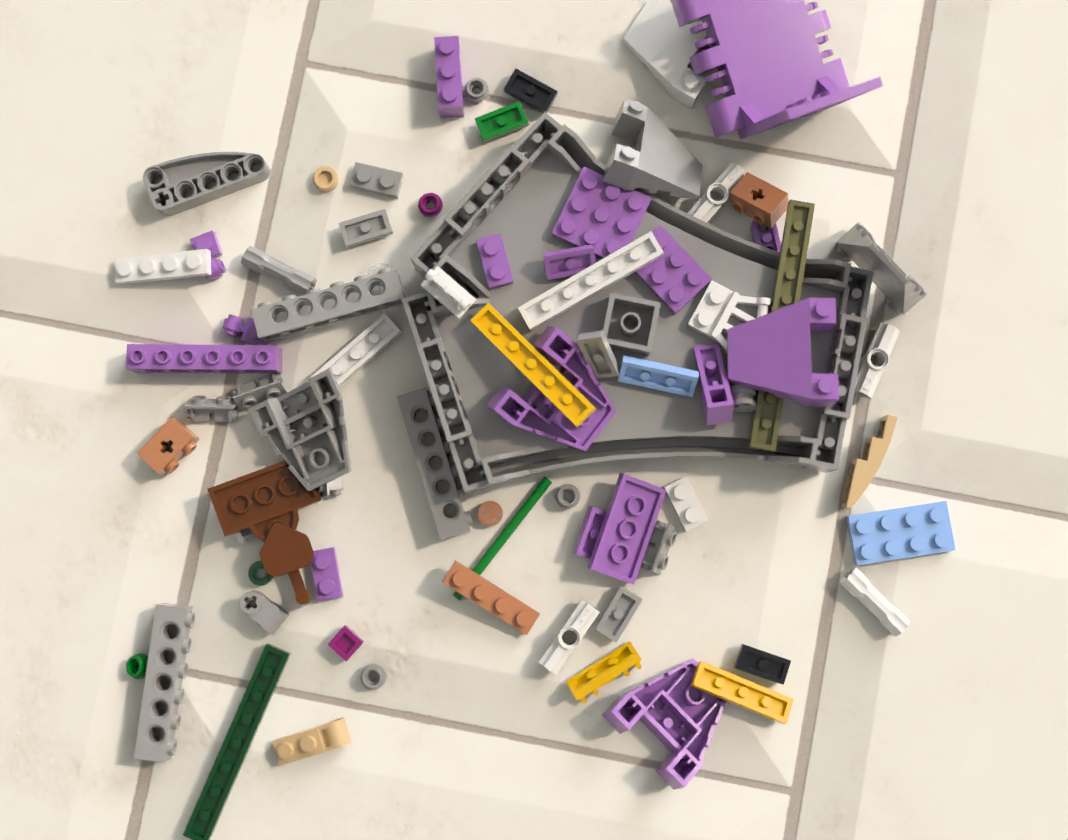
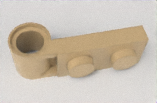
[272,717,352,766]

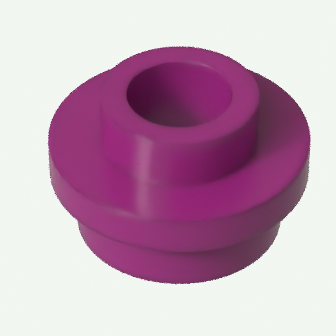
[418,193,443,217]

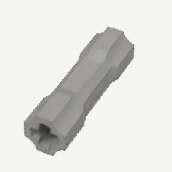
[241,245,317,295]

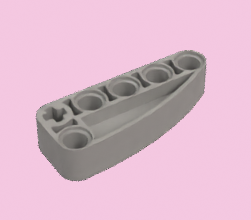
[143,152,271,216]

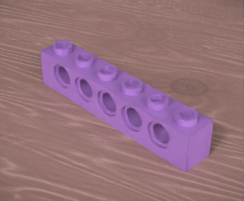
[126,344,283,374]

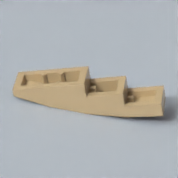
[840,415,898,509]

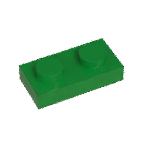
[475,101,529,143]

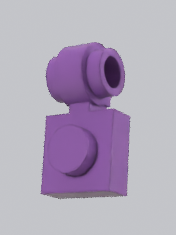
[190,230,226,280]
[222,314,268,345]

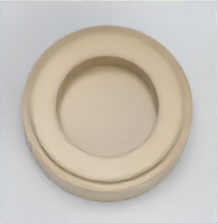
[313,166,339,192]

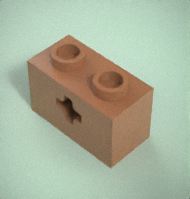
[730,172,788,228]
[137,417,199,475]

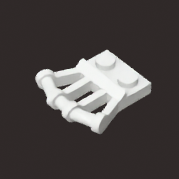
[687,281,771,354]

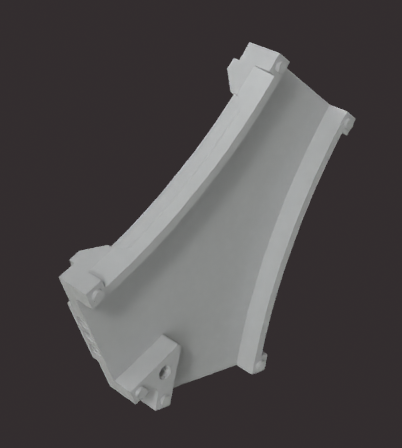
[402,112,874,494]

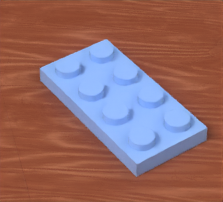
[846,501,956,566]

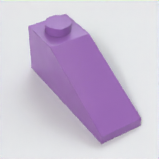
[693,343,734,426]

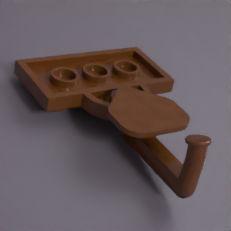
[207,461,321,606]

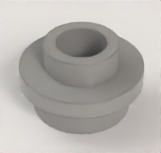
[464,78,489,103]
[555,484,580,509]
[360,664,386,690]

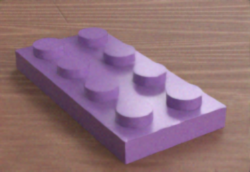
[587,473,667,585]

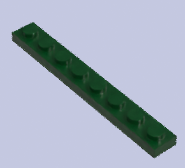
[183,643,291,840]

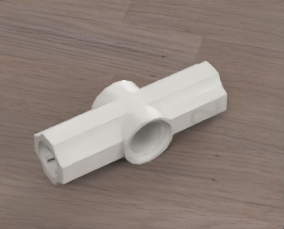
[688,162,746,223]
[854,322,900,399]
[539,600,600,675]

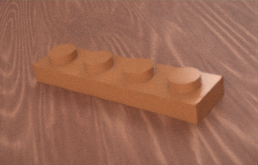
[442,560,540,635]

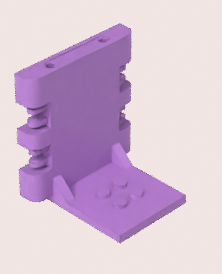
[671,0,883,140]

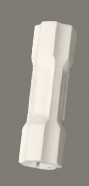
[839,567,911,636]

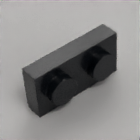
[504,68,558,113]
[734,643,791,685]

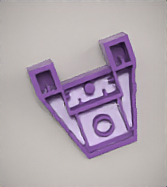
[727,298,839,407]
[486,326,616,451]
[602,658,726,790]

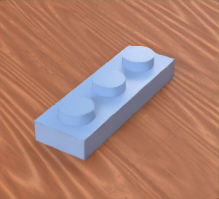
[618,356,699,397]

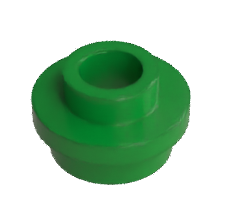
[126,653,148,679]

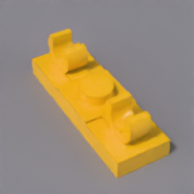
[566,641,642,703]

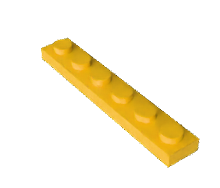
[470,303,596,428]

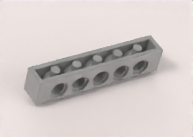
[251,268,405,342]
[397,388,473,540]
[134,603,195,762]

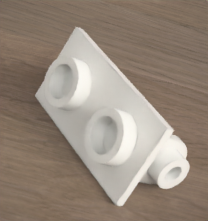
[421,266,476,319]

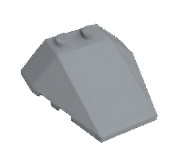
[248,368,352,491]

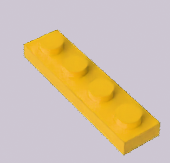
[690,661,794,724]

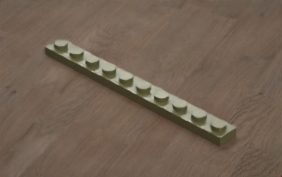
[748,199,815,452]

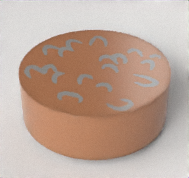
[478,501,503,526]

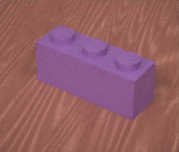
[434,36,464,118]

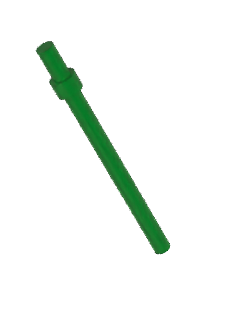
[453,476,552,601]

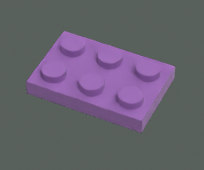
[634,225,712,315]

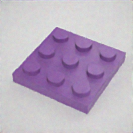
[551,167,652,259]

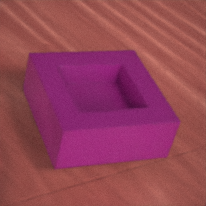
[328,625,364,661]

